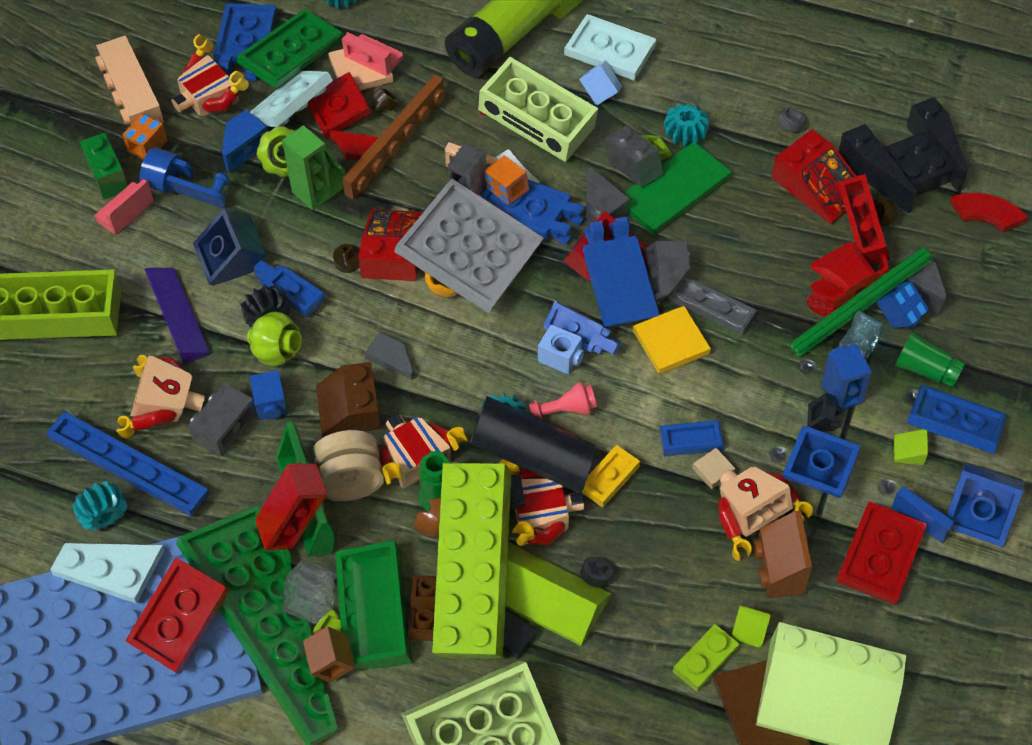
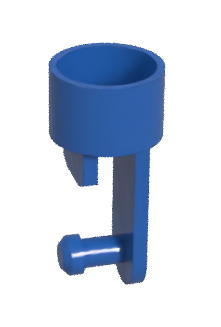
[140,147,230,207]

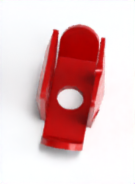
[807,242,889,317]

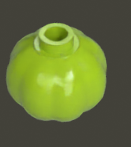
[256,126,296,177]
[247,312,302,367]

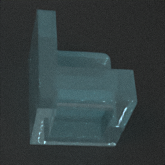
[839,311,883,359]

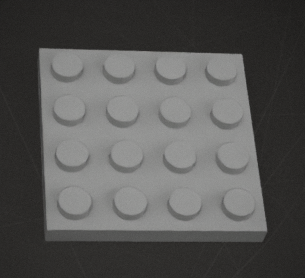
[394,178,544,313]

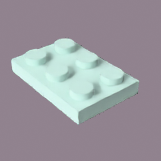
[564,14,656,80]
[250,71,333,127]

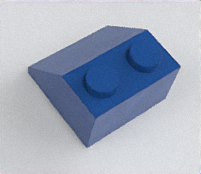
[782,425,861,499]
[946,462,1024,547]

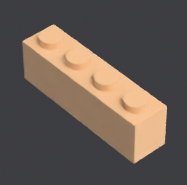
[95,35,164,125]

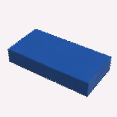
[659,420,723,457]
[892,486,954,543]

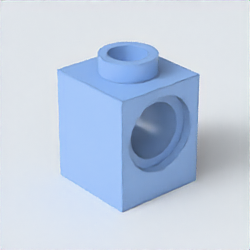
[538,324,584,375]

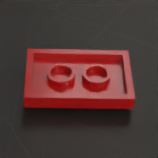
[836,501,927,606]
[125,557,231,674]

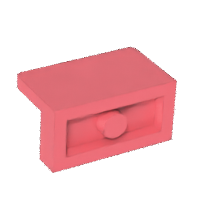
[342,32,403,77]
[94,179,154,235]

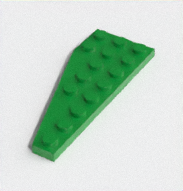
[176,505,338,745]

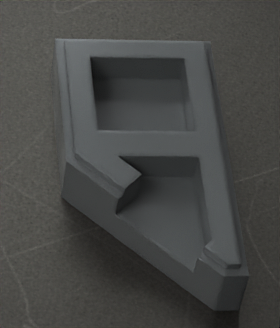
[364,332,413,379]

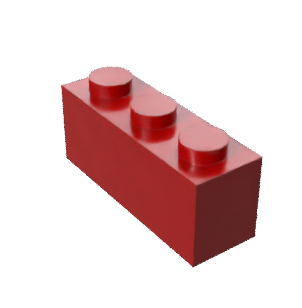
[838,174,890,266]
[255,463,327,550]

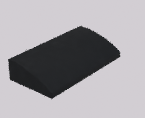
[469,396,595,494]

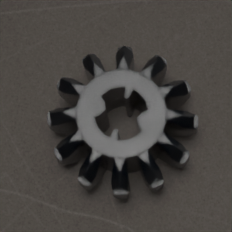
[240,284,291,327]

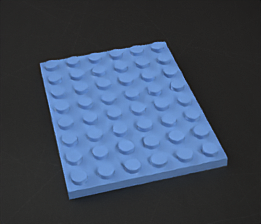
[0,536,263,745]

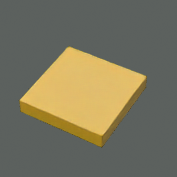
[633,306,711,374]

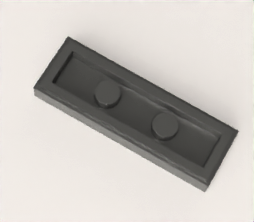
[668,275,757,335]

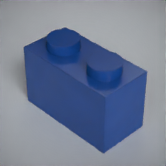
[822,344,872,410]

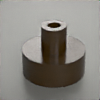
[372,85,399,113]
[873,198,897,227]
[333,244,360,273]

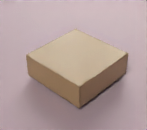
[692,448,736,489]

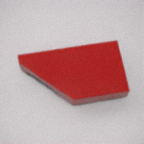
[329,130,378,161]

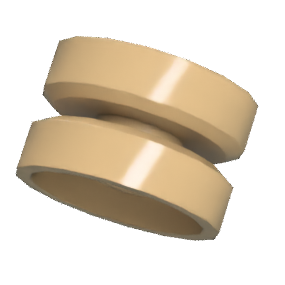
[312,430,384,501]

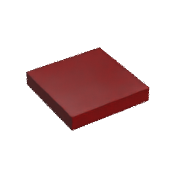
[307,72,372,138]

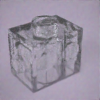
[283,560,335,624]

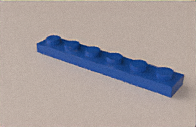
[46,411,210,518]

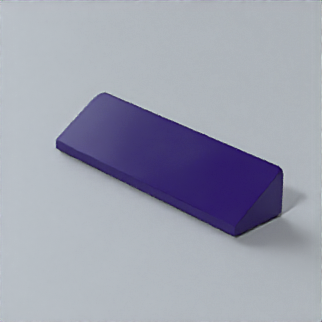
[144,268,210,364]

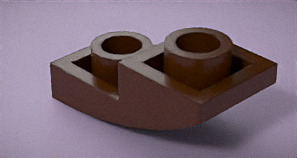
[408,576,436,641]

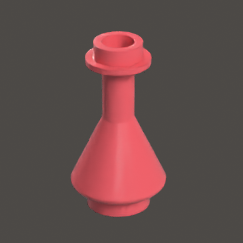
[529,381,597,421]

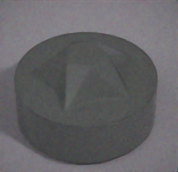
[777,107,806,132]

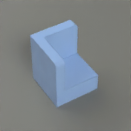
[579,60,622,105]

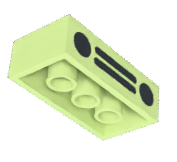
[478,57,598,162]

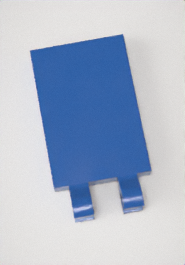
[213,3,277,81]
[481,180,585,245]
[582,217,659,328]

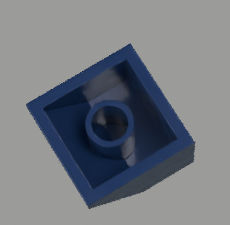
[193,208,267,286]

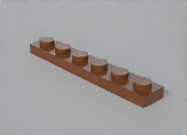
[342,75,445,200]

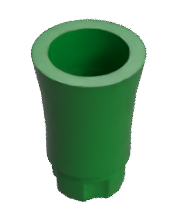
[894,330,965,388]
[417,451,450,511]

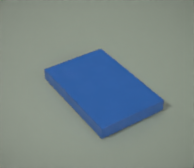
[907,385,1007,454]

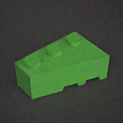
[282,125,347,210]

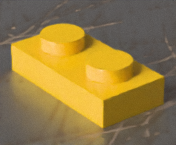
[582,445,640,508]

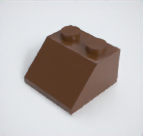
[316,362,381,438]

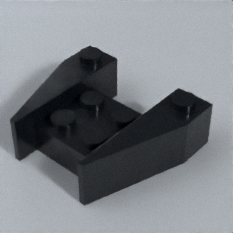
[838,97,968,213]

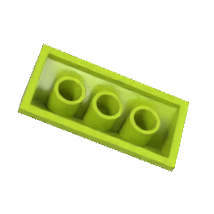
[505,542,611,647]

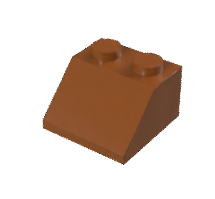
[753,511,812,598]

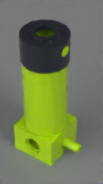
[445,0,583,77]

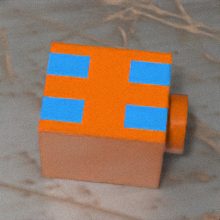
[122,114,168,160]
[484,155,529,205]

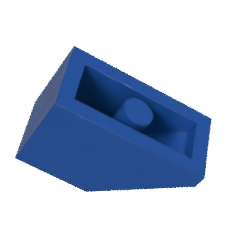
[222,110,268,173]

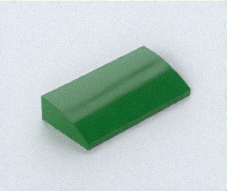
[275,421,334,557]
[335,540,412,669]

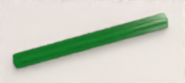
[789,247,932,357]

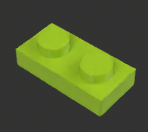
[673,624,739,692]

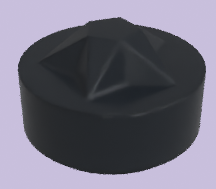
[580,556,613,587]

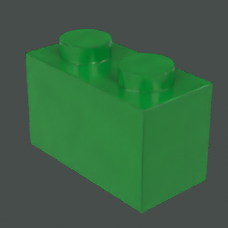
[79,132,128,200]

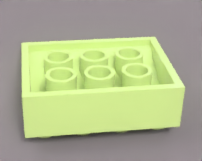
[756,622,906,745]
[401,661,560,745]

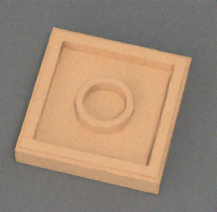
[328,40,393,91]

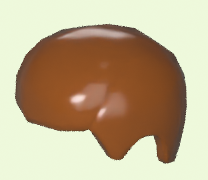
[414,496,441,539]

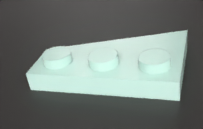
[50,543,165,604]

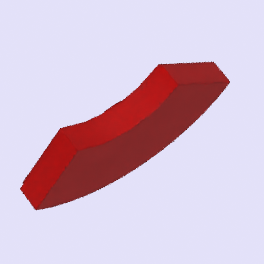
[950,193,1028,233]

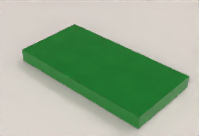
[237,8,344,89]
[623,142,732,236]

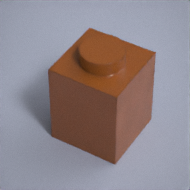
[303,626,355,683]

